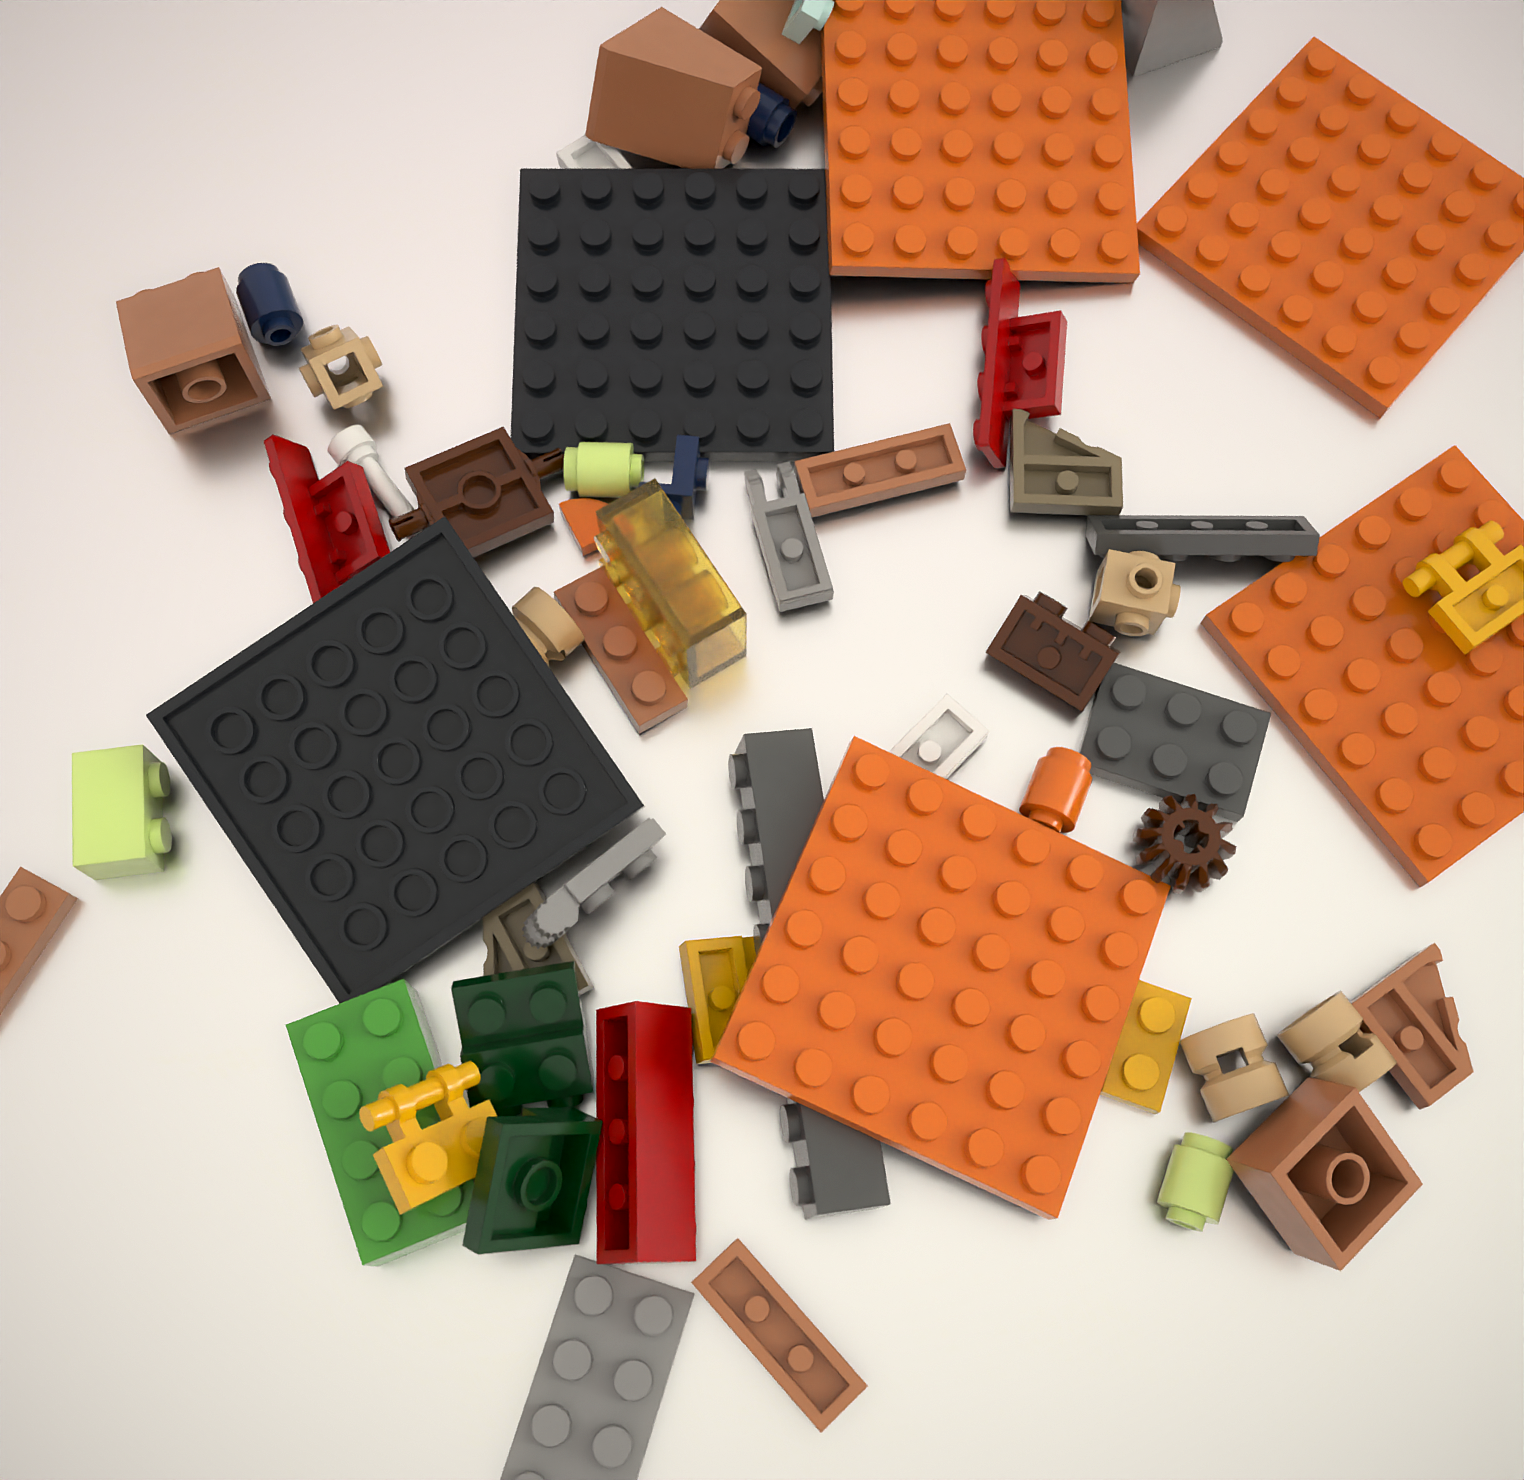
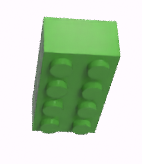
[286,979,475,1267]

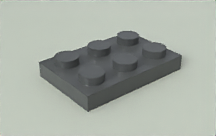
[1078,663,1271,822]

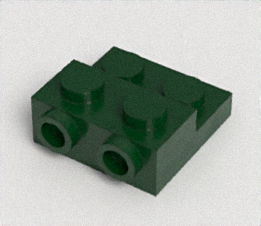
[451,961,594,1116]
[462,1107,603,1255]

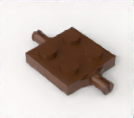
[388,426,564,558]

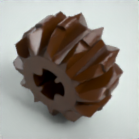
[1133,793,1237,894]

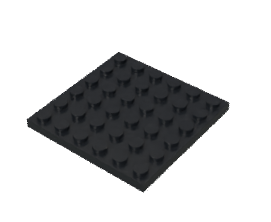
[510,168,834,462]
[146,516,645,1004]

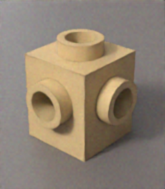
[299,325,383,410]
[1089,549,1181,636]

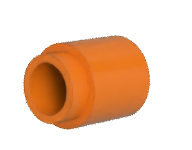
[1019,747,1092,833]

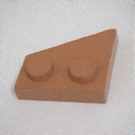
[1350,943,1474,1110]

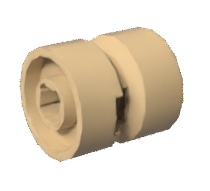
[512,586,584,667]
[1277,990,1397,1092]
[1179,1013,1289,1122]

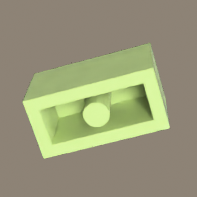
[72,744,172,880]

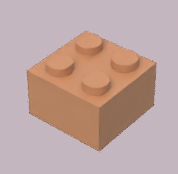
[1226,1077,1423,1271]

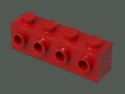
[596,1001,696,1265]

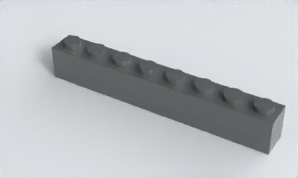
[728,728,891,1219]

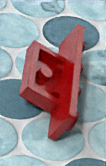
[973,258,1067,468]
[264,434,390,603]

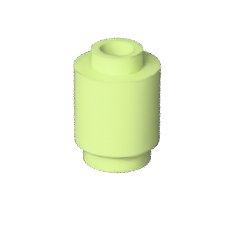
[564,442,644,498]
[1157,1132,1234,1232]

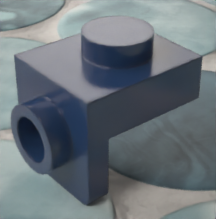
[637,435,709,523]

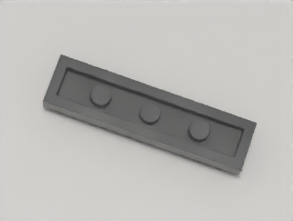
[1085,515,1320,562]

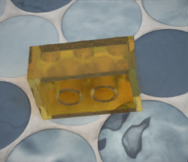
[594,478,747,689]

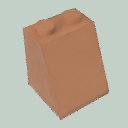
[699,0,823,109]
[585,7,762,169]
[116,267,271,434]

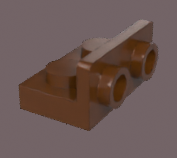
[985,591,1121,712]

